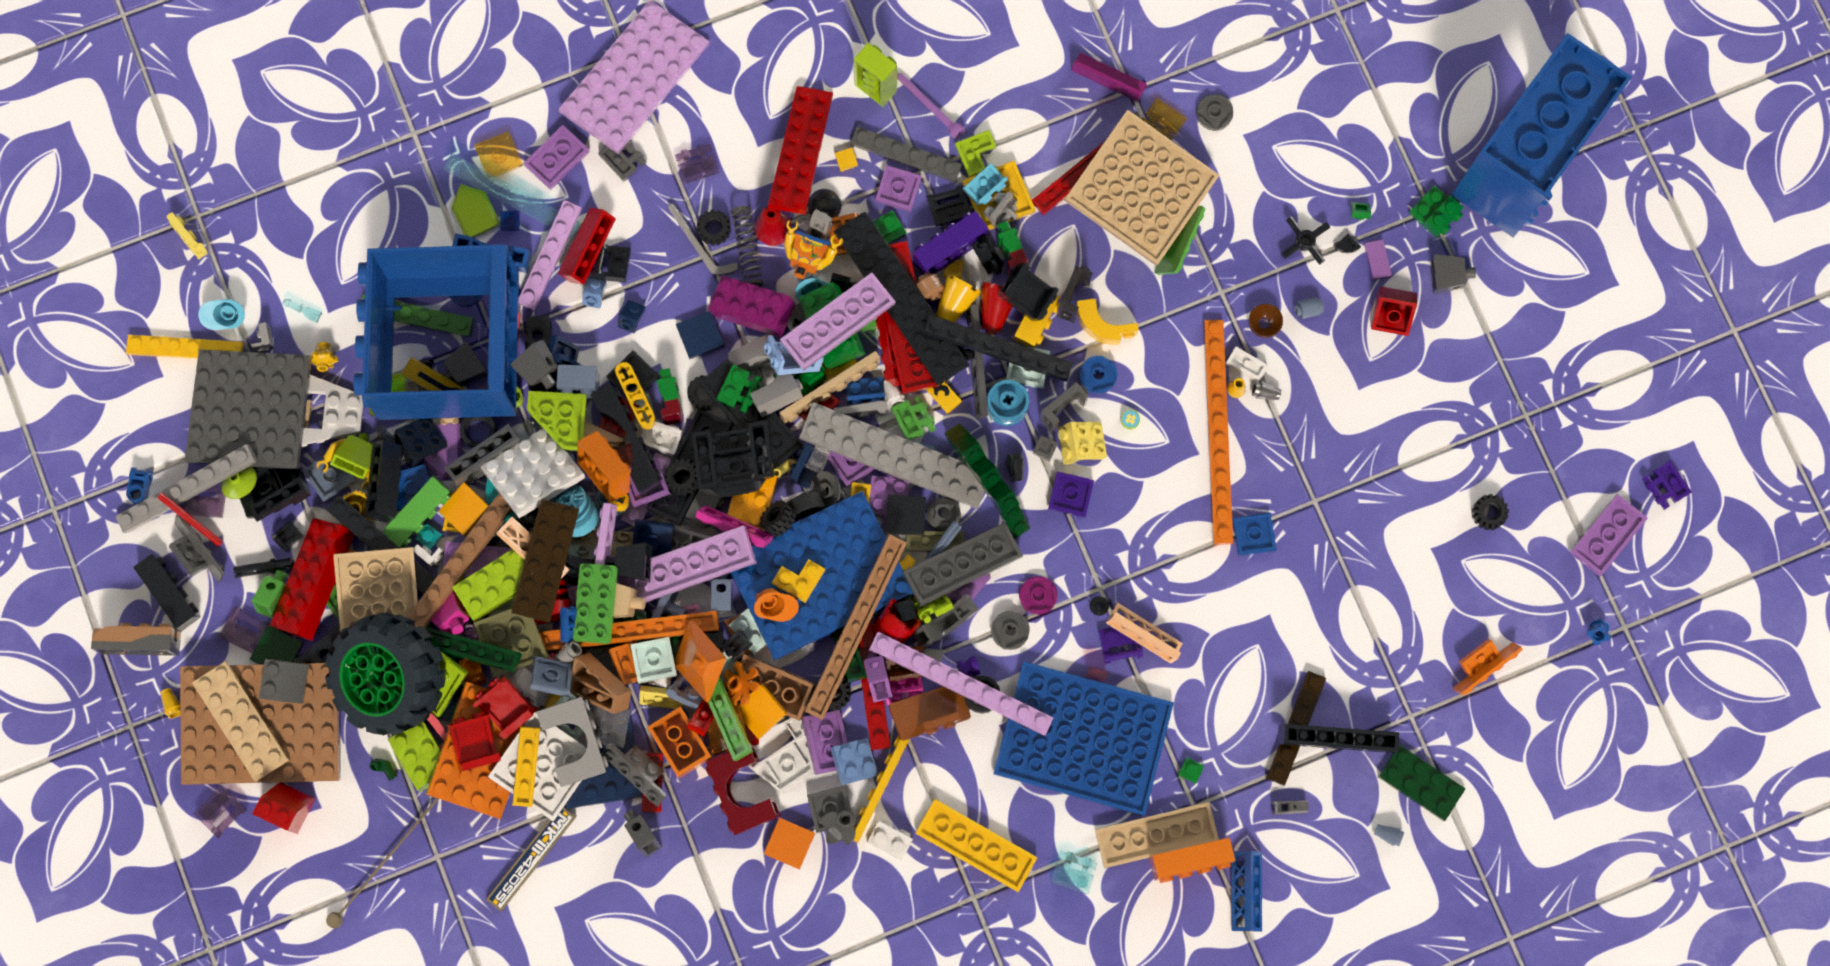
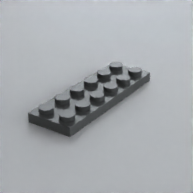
[902,522,1023,607]

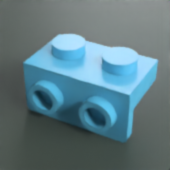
[962,163,1008,205]

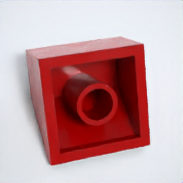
[1371,286,1417,336]

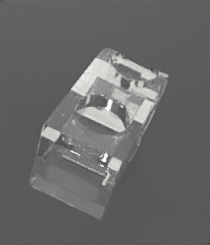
[805,445,831,473]

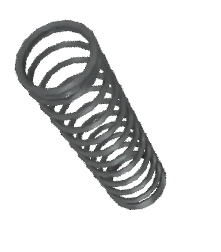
[730,206,764,287]

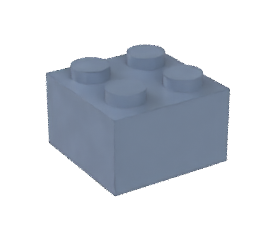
[557,365,600,400]

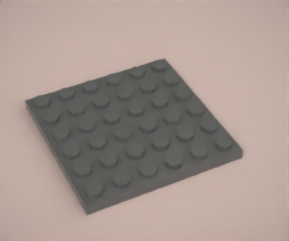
[185,350,312,469]

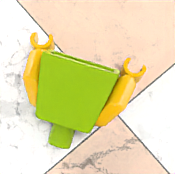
[317,433,372,490]

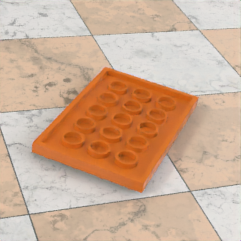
[426,682,539,819]

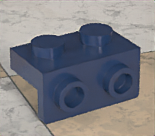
[548,335,581,365]
[789,443,824,489]

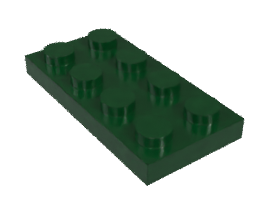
[1378,745,1466,822]

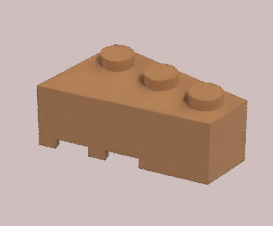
[570,653,631,714]

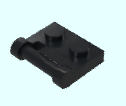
[926,185,972,227]
[592,243,631,283]

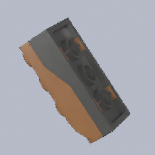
[91,623,181,656]

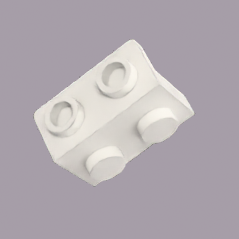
[640,418,682,457]

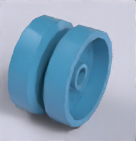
[987,380,1029,426]

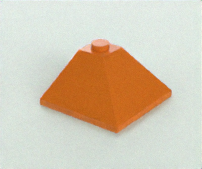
[674,620,727,703]

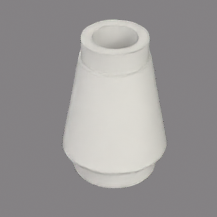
[883,380,905,407]

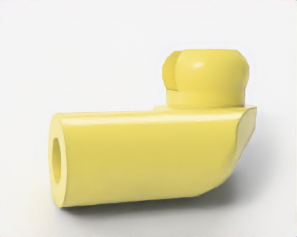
[774,458,797,478]

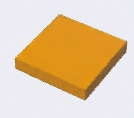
[439,482,489,536]
[734,684,788,739]

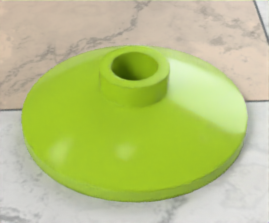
[221,467,257,499]

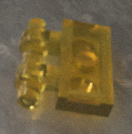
[1142,98,1187,141]

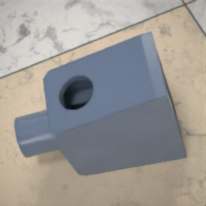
[711,573,733,611]

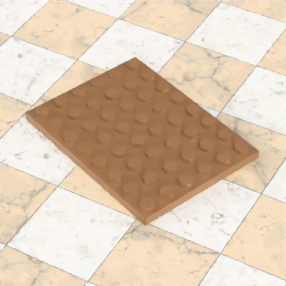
[180,663,340,785]

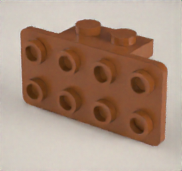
[889,687,971,741]

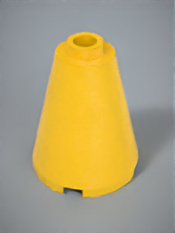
[936,274,982,323]

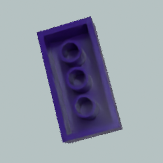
[913,211,989,275]

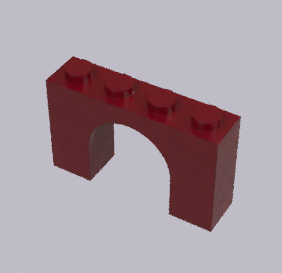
[706,743,782,835]

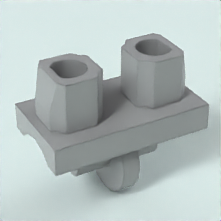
[984,191,1017,229]

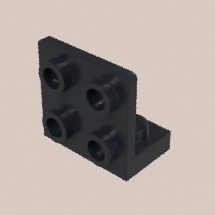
[393,418,447,468]

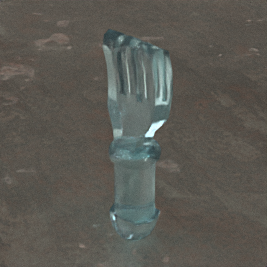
[283,298,322,323]

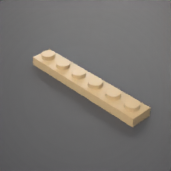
[780,351,880,424]

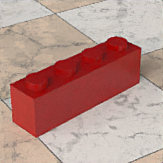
[557,207,616,285]

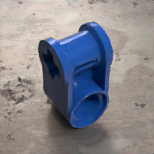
[126,467,153,505]

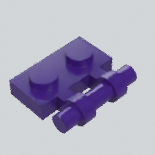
[1642,461,1692,510]

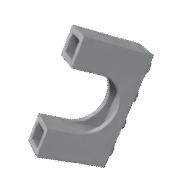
[728,334,803,418]
[536,696,609,787]

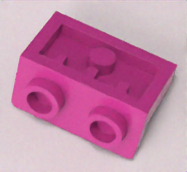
[885,677,924,706]

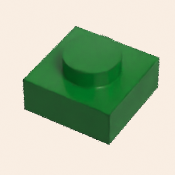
[1350,202,1371,220]
[1178,758,1204,784]

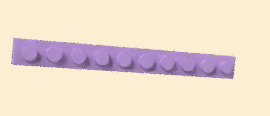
[869,632,1053,736]

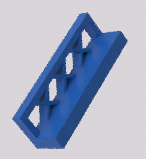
[1231,851,1262,932]

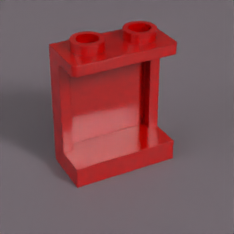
[472,675,536,739]
[447,712,501,771]

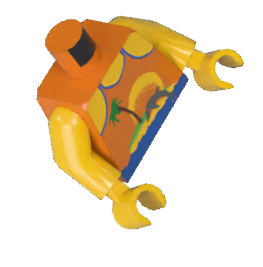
[784,220,843,279]

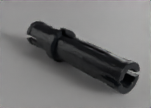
[233,557,294,578]

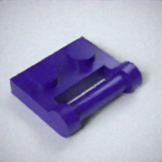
[1098,623,1143,664]

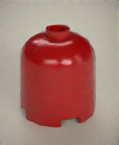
[873,599,921,644]

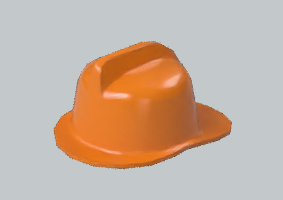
[754,588,799,622]

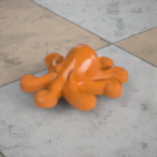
[723,661,759,708]

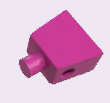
[431,590,470,635]

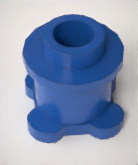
[1587,619,1611,645]

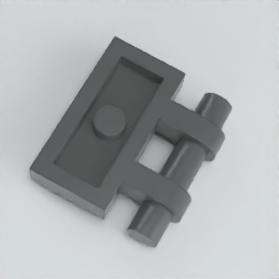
[598,141,647,182]

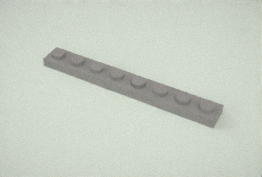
[115,444,258,534]

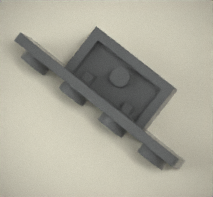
[169,515,225,583]
[601,742,667,807]

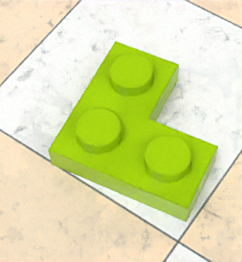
[955,130,996,178]

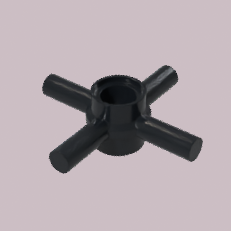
[1281,216,1330,265]

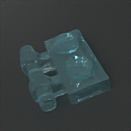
[1050,851,1098,894]

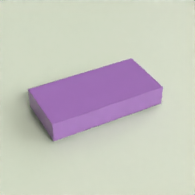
[1364,240,1392,280]

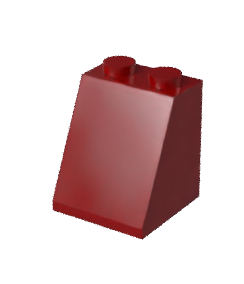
[252,782,315,835]

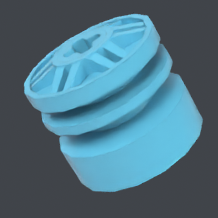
[551,485,600,537]

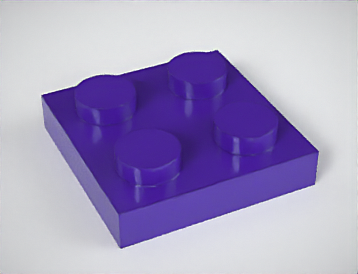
[1048,471,1094,518]

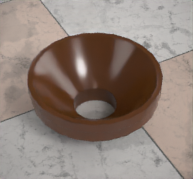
[1248,304,1283,338]

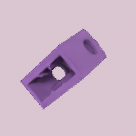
[864,652,893,702]

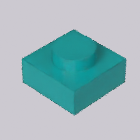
[415,524,443,551]

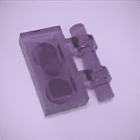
[674,144,719,184]

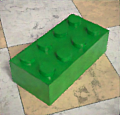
[799,282,866,370]

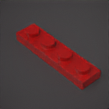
[875,312,901,387]

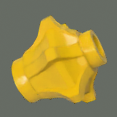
[311,342,339,372]

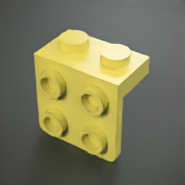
[1058,422,1107,465]

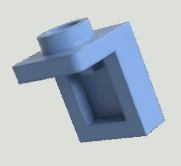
[582,276,607,309]

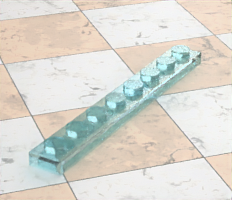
[443,153,582,241]

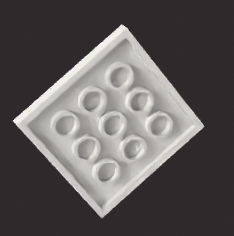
[481,429,585,518]
[488,712,587,821]

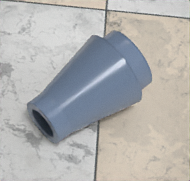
[1374,824,1405,847]

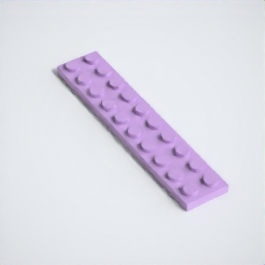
[567,525,757,608]

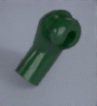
[369,758,398,781]

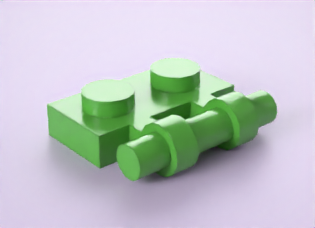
[891,396,936,441]

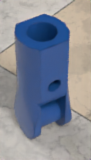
[560,606,577,643]

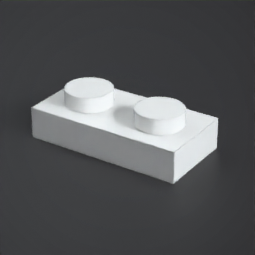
[1226,347,1269,382]

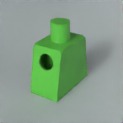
[251,570,287,618]

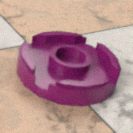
[1019,576,1058,615]

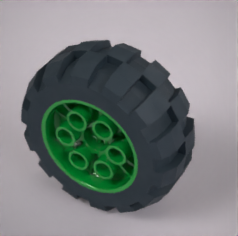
[325,612,446,736]

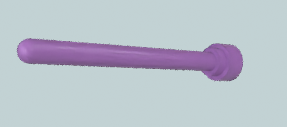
[897,73,965,140]

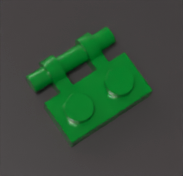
[716,365,762,413]

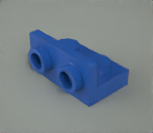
[846,377,885,405]

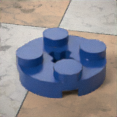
[1079,356,1118,394]

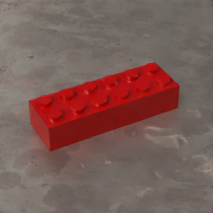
[269,517,354,641]

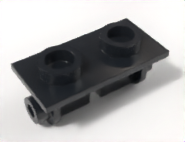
[971,235,1004,275]

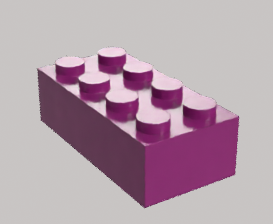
[708,275,795,338]

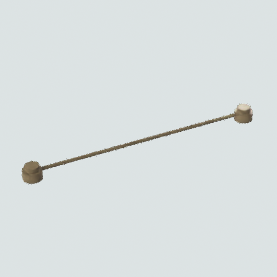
[326,798,439,929]

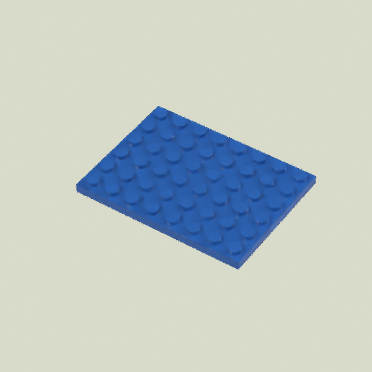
[730,491,913,661]
[993,661,1174,816]

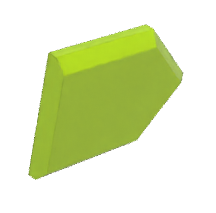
[451,184,501,238]

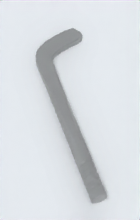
[668,203,738,275]

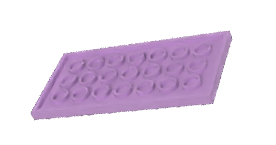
[559,0,709,154]

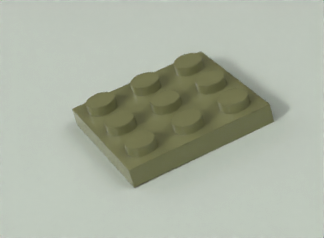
[474,609,549,678]

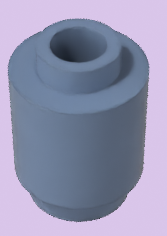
[1294,297,1324,319]

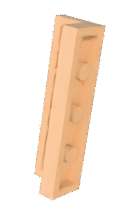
[496,517,569,579]
[1106,603,1183,664]

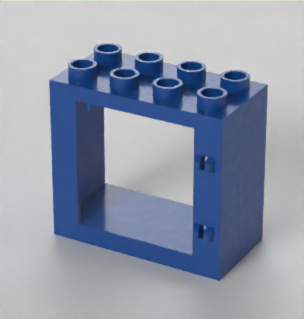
[1452,33,1632,238]
[353,245,519,420]

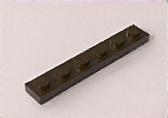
[1266,671,1326,786]

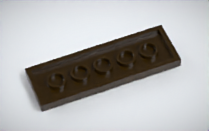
[511,499,579,623]

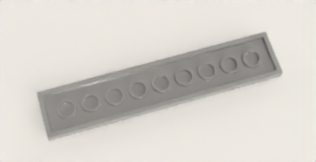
[799,402,984,509]

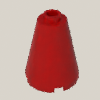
[754,207,792,246]
[981,282,1012,336]

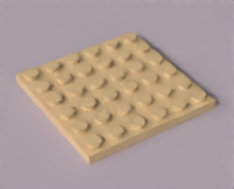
[1064,110,1219,266]

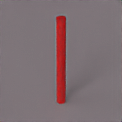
[157,492,223,547]

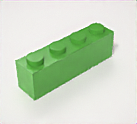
[382,476,452,548]

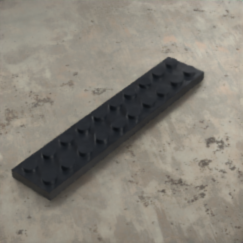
[833,211,969,387]

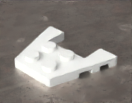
[302,375,364,447]
[749,717,814,794]

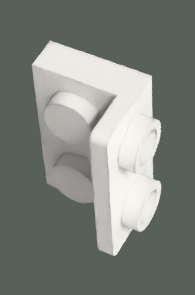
[867,819,913,861]

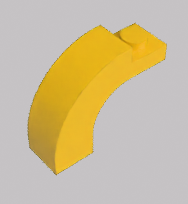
[1076,299,1139,345]

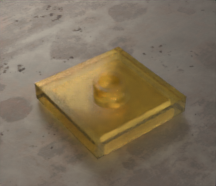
[474,131,523,180]

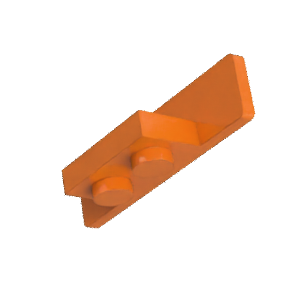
[1453,639,1523,695]

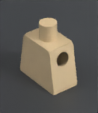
[613,583,646,618]

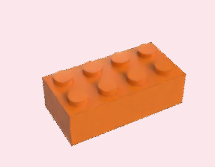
[1149,837,1235,884]

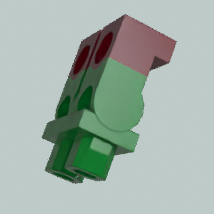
[997,221,1028,277]
[656,368,684,425]

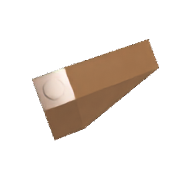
[741,654,817,721]

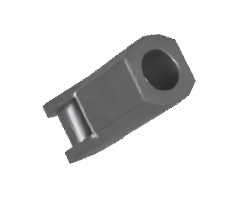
[1272,800,1309,815]

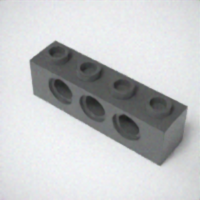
[445,424,521,488]

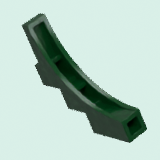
[944,423,1030,539]

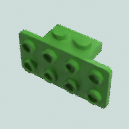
[1154,205,1205,275]
[573,563,618,644]

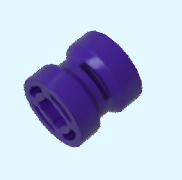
[956,656,981,676]

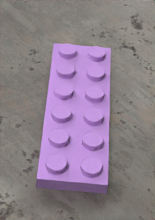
[780,273,896,371]

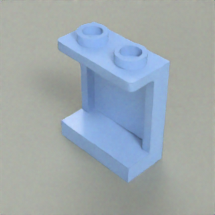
[764,335,824,375]

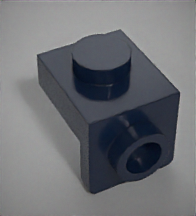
[618,300,646,333]

